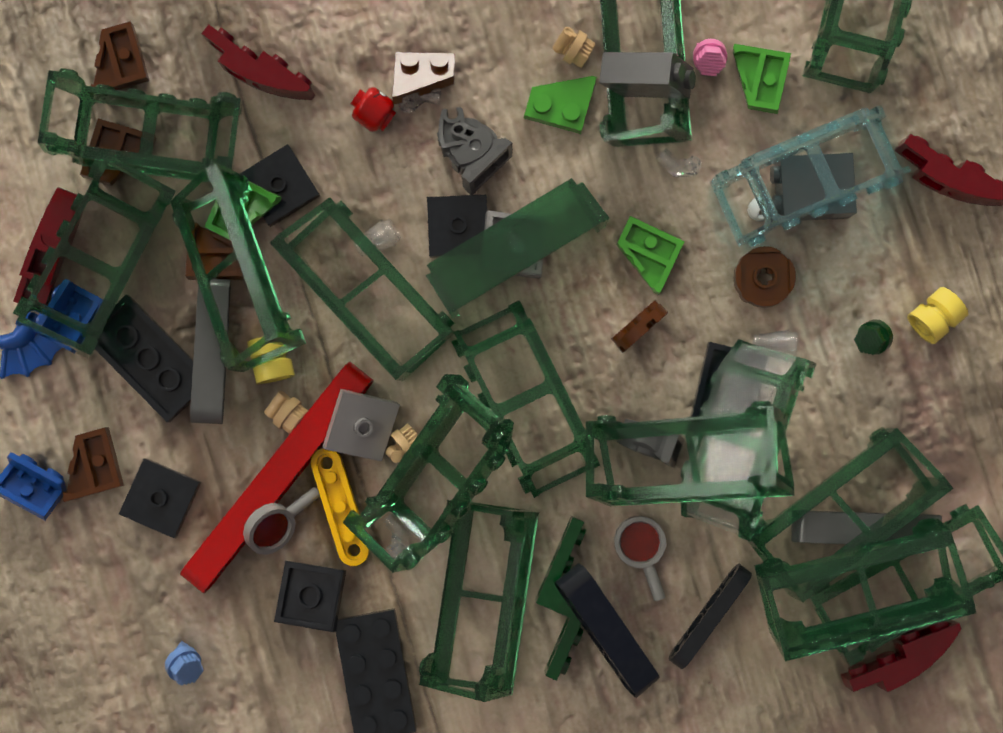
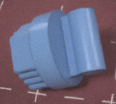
[165,641,204,686]

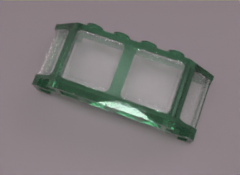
[680,339,817,542]

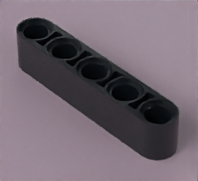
[554,563,660,698]

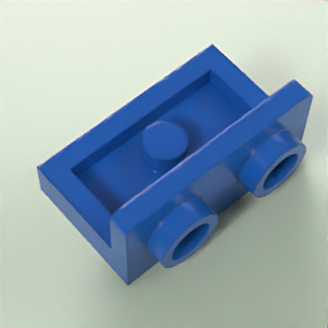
[33,279,106,354]
[0,452,67,521]

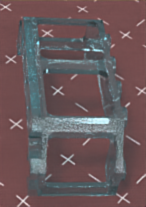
[710,106,911,248]

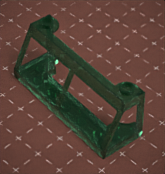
[599,0,692,147]
[170,163,306,372]
[270,198,455,382]
[586,401,794,507]
[744,427,954,603]
[419,500,539,702]
[808,504,1003,666]
[754,518,976,662]

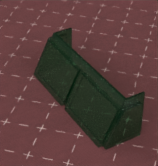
[426,178,609,319]

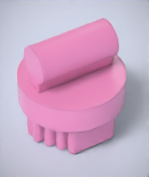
[693,39,727,76]

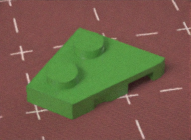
[733,44,791,114]

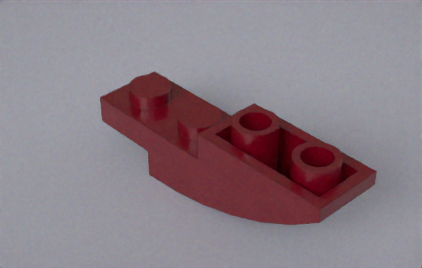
[201,24,316,100]
[894,134,1003,206]
[13,187,88,312]
[840,617,962,692]

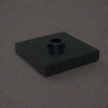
[238,144,320,227]
[427,194,487,258]
[119,458,201,538]
[274,561,346,632]

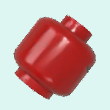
[350,87,396,132]

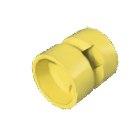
[907,287,969,344]
[247,334,295,384]

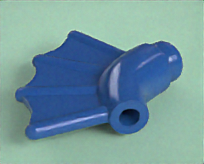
[0,311,63,379]

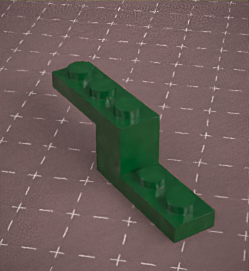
[535,516,586,681]

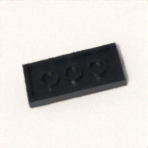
[83,294,193,422]
[336,608,417,733]

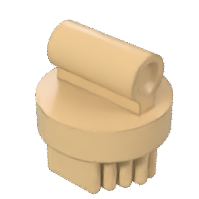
[553,27,595,68]
[264,391,308,434]
[385,424,426,463]

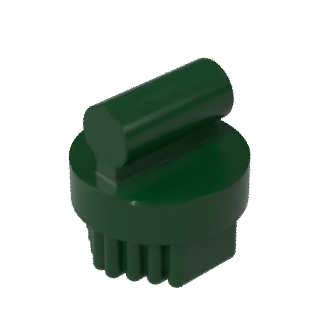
[854,319,893,355]

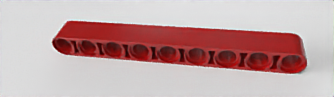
[180,362,374,594]

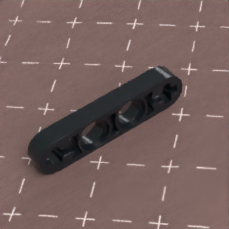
[669,563,752,669]

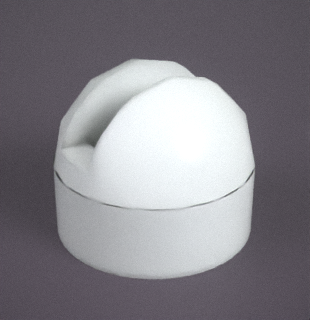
[747,196,773,222]

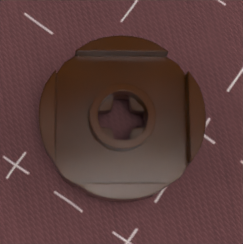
[733,246,796,308]
[611,300,668,353]

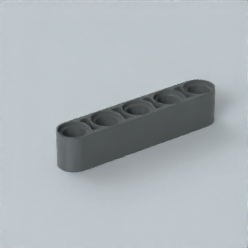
[190,278,231,424]
[791,510,942,547]

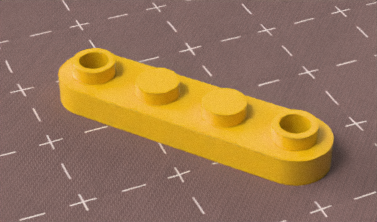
[311,448,370,566]

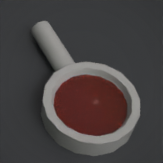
[243,487,320,555]
[614,516,666,601]

